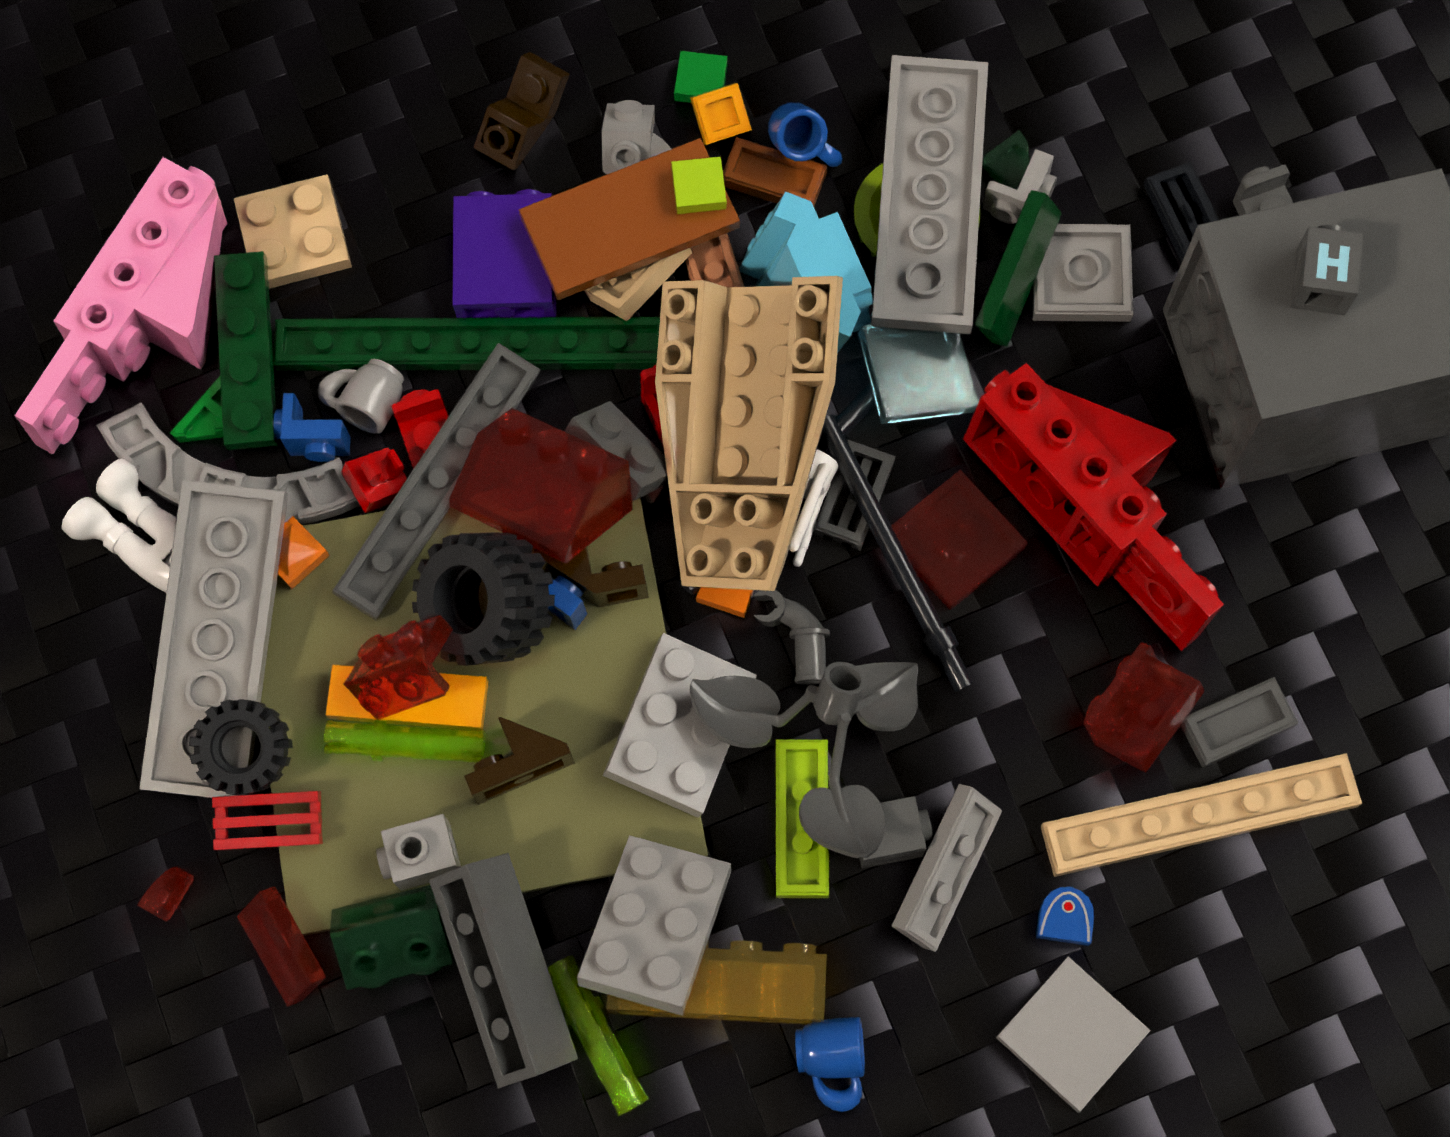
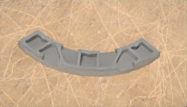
[97,403,360,525]

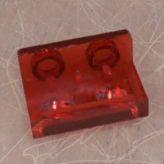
[343,614,453,719]
[1084,642,1205,773]

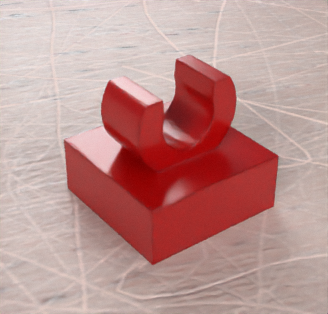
[341,447,407,513]

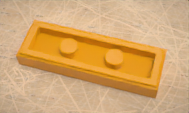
[325,665,489,731]

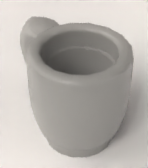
[318,359,404,434]

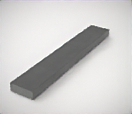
[332,343,540,621]

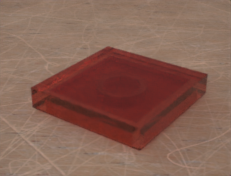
[891,469,1028,610]

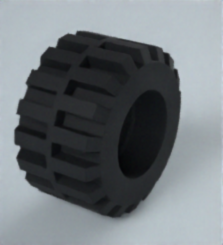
[412,532,555,666]

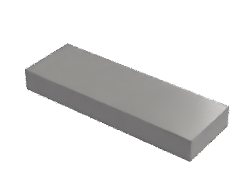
[892,784,1002,952]

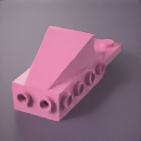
[15,157,228,454]

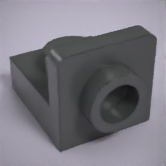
[1232,165,1293,215]

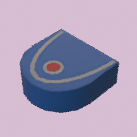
[1036,887,1094,946]

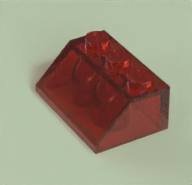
[449,408,633,564]

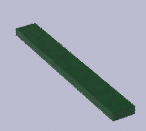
[273,317,660,371]

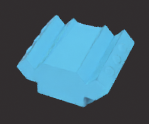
[739,191,873,353]

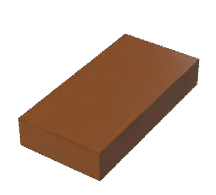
[723,137,827,207]

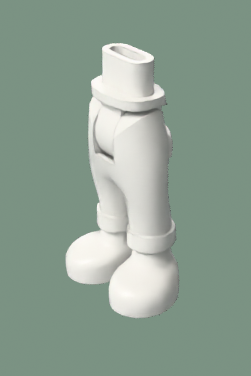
[61,459,177,593]

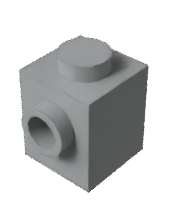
[376,814,461,891]

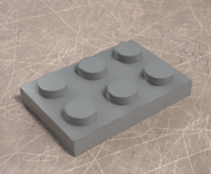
[602,633,757,818]
[577,835,731,1016]

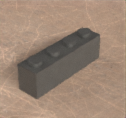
[429,853,578,1089]

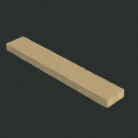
[1041,753,1362,877]

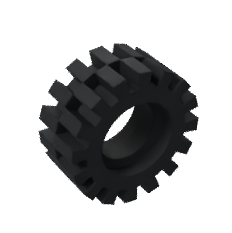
[189,699,293,795]

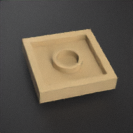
[234,174,352,289]

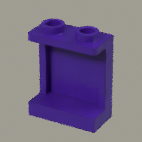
[453,189,556,318]

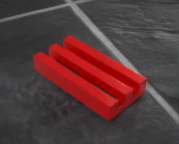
[212,791,323,850]

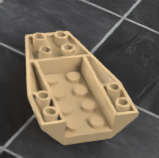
[655,276,843,591]

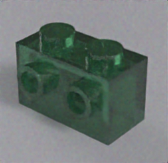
[330,885,452,990]

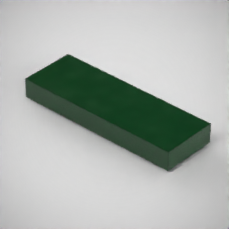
[975,190,1062,347]

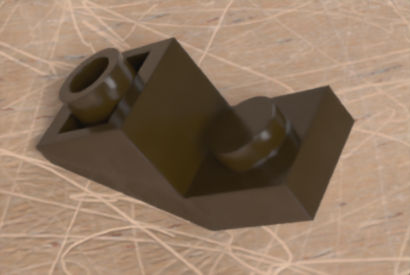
[473,52,570,170]
[533,532,649,608]

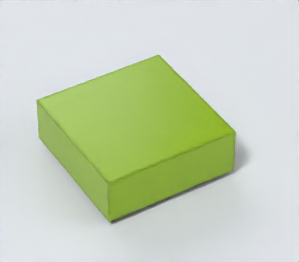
[671,157,727,214]

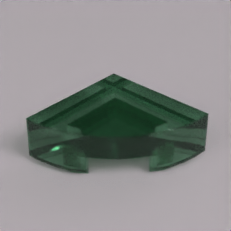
[982,130,1030,190]

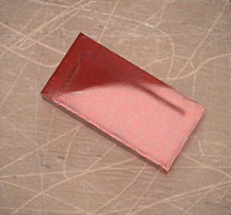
[237,886,326,1007]

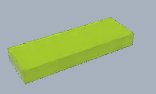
[776,740,829,898]

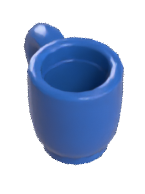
[768,103,843,167]
[795,1017,865,1112]

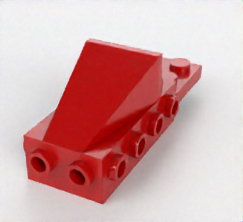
[963,363,1224,651]

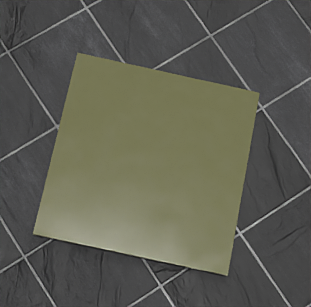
[261,470,708,938]

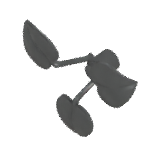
[690,662,918,858]

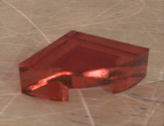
[137,866,194,921]

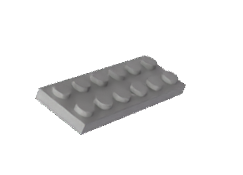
[871,55,988,334]
[139,480,288,798]

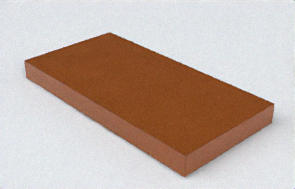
[519,138,740,300]

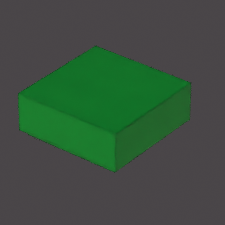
[674,51,728,103]

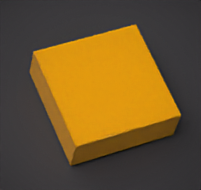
[690,83,752,145]

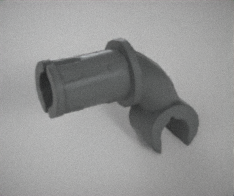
[753,590,830,685]

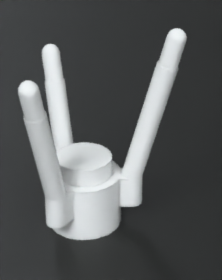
[789,450,838,567]

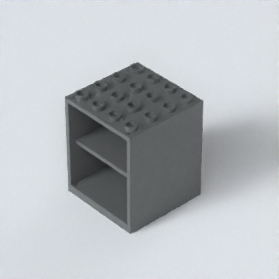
[1163,168,1450,489]

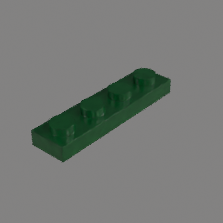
[214,251,278,450]

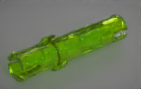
[324,719,486,763]
[548,955,649,1116]

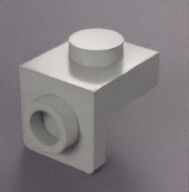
[602,100,655,174]
[983,149,1057,224]

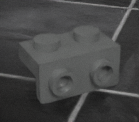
[564,401,668,504]

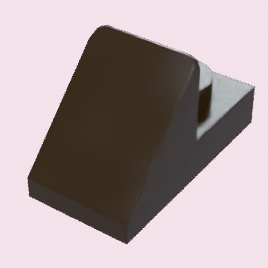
[464,717,575,805]

